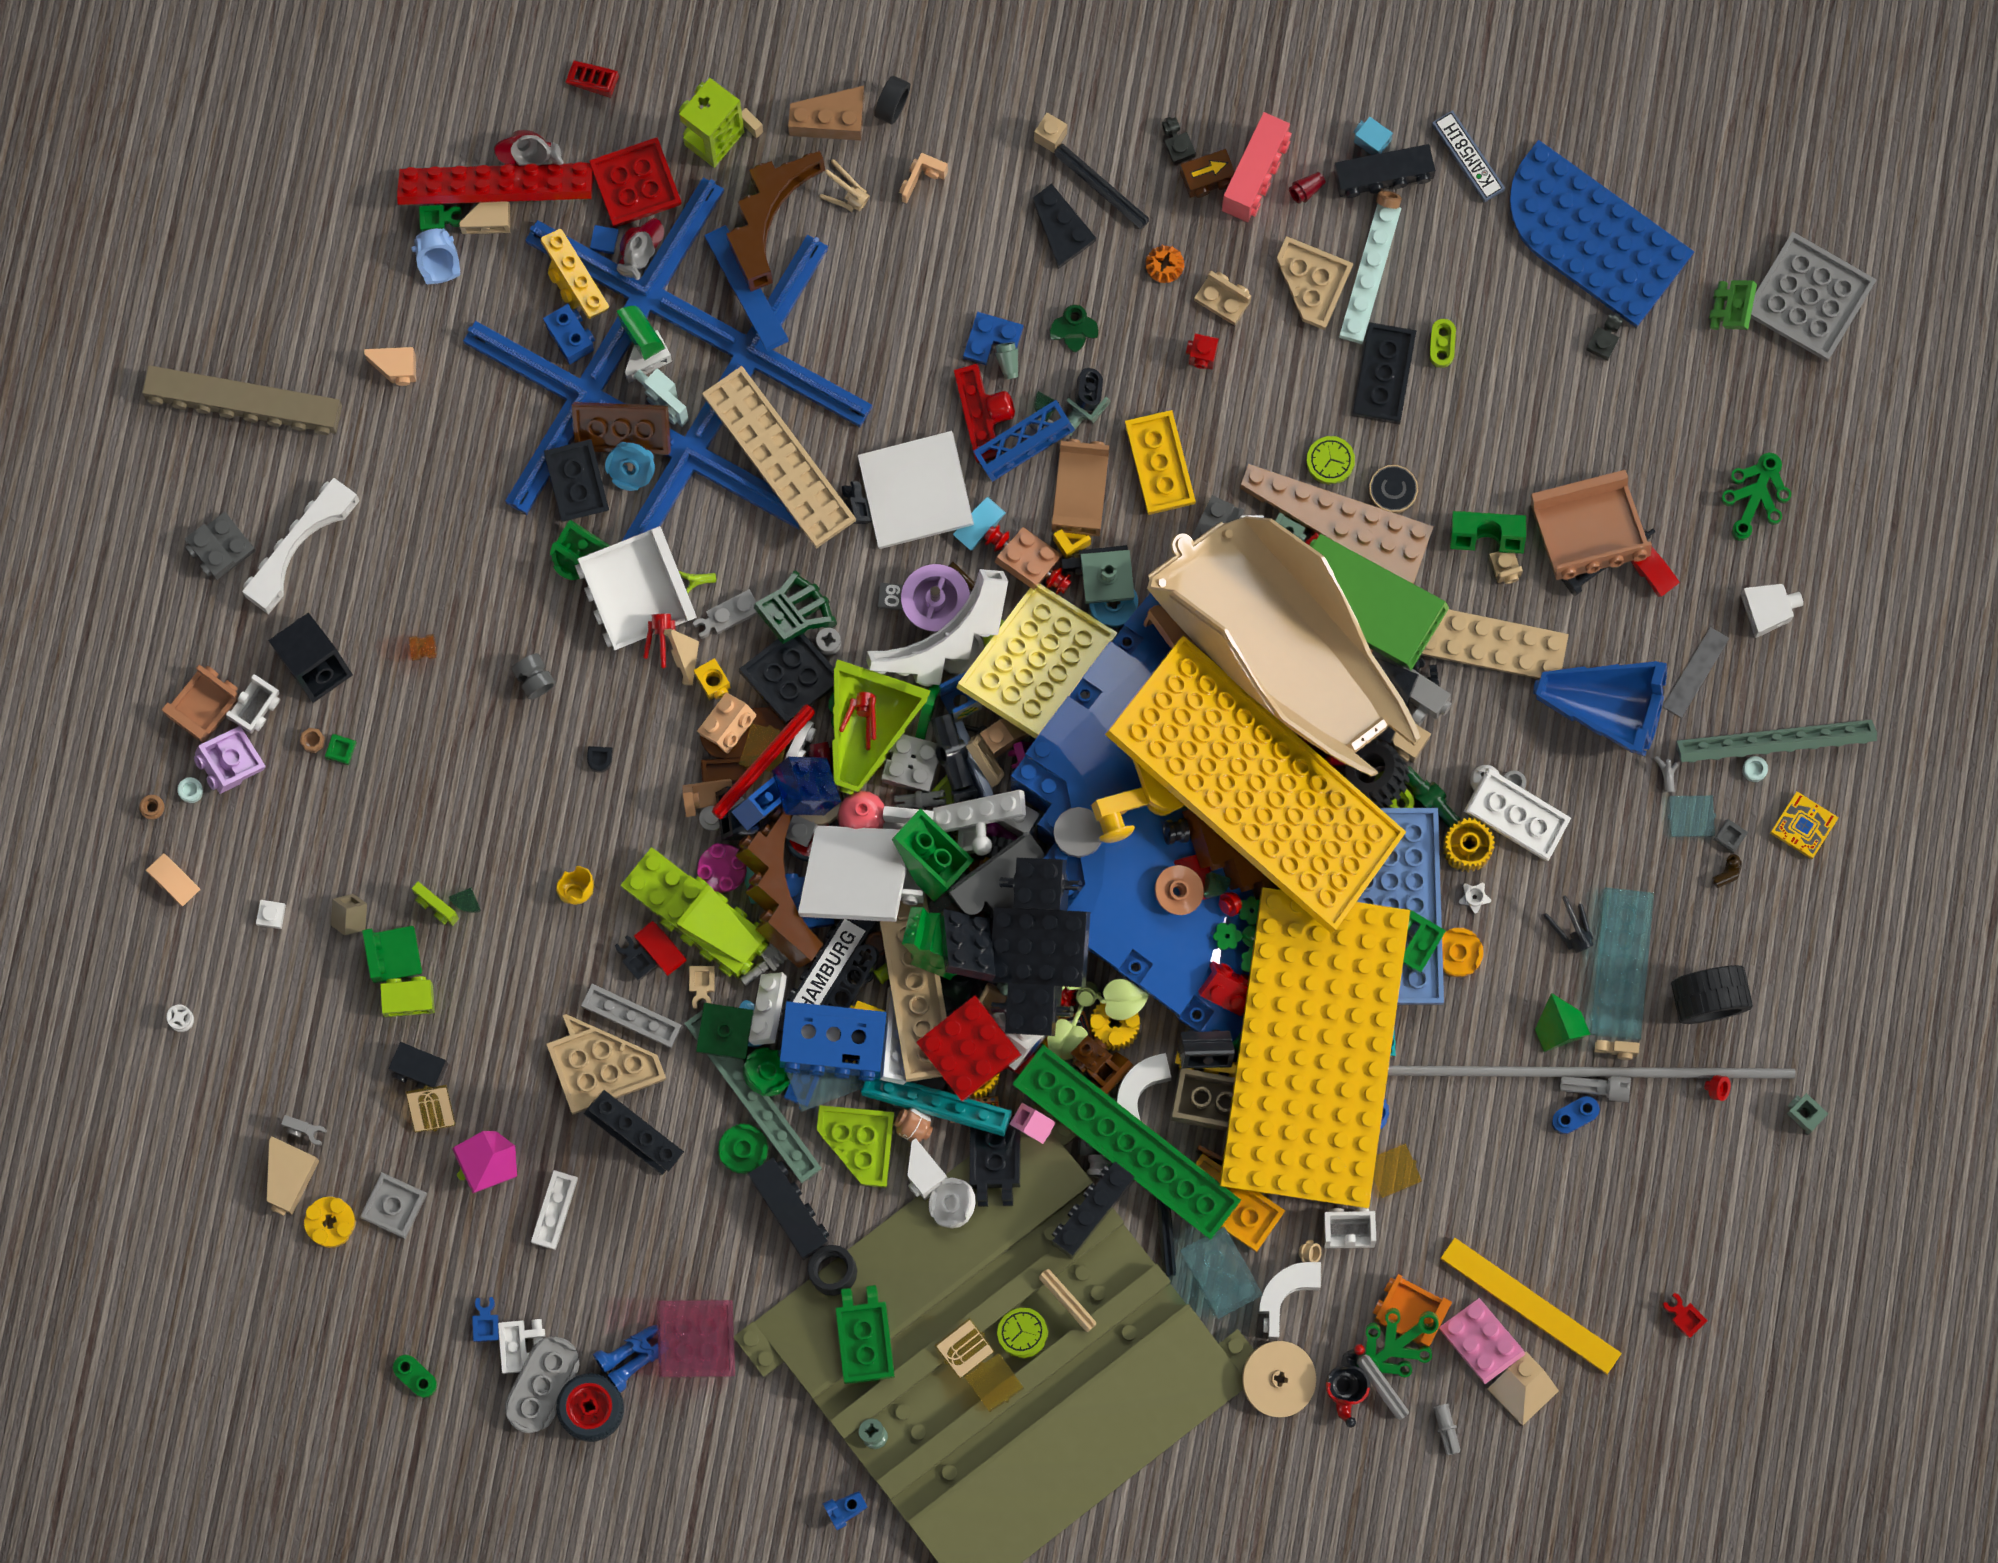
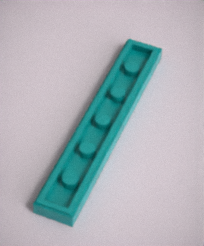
[861,1073,1012,1136]

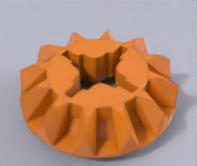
[1146,244,1184,283]

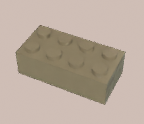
[1171,1068,1235,1132]

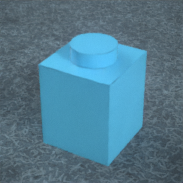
[1354,117,1393,155]

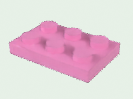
[1439,1298,1525,1384]

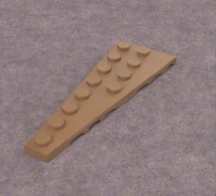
[1240,464,1434,584]

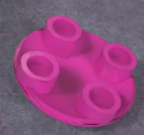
[697,843,747,893]

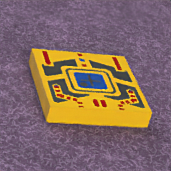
[1770,791,1839,860]

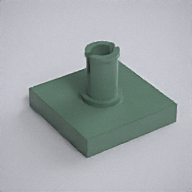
[1080,550,1135,604]

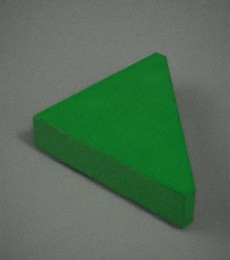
[915,683,941,740]

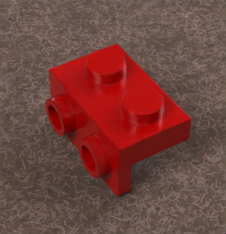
[1198,961,1249,1016]

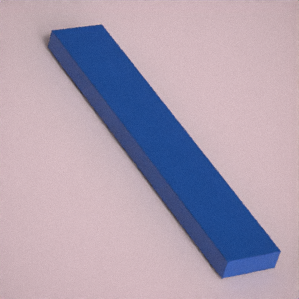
[704,225,789,352]

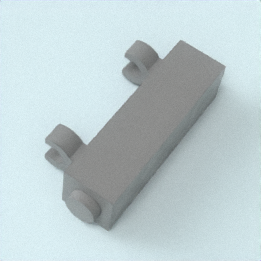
[1372,651,1452,726]

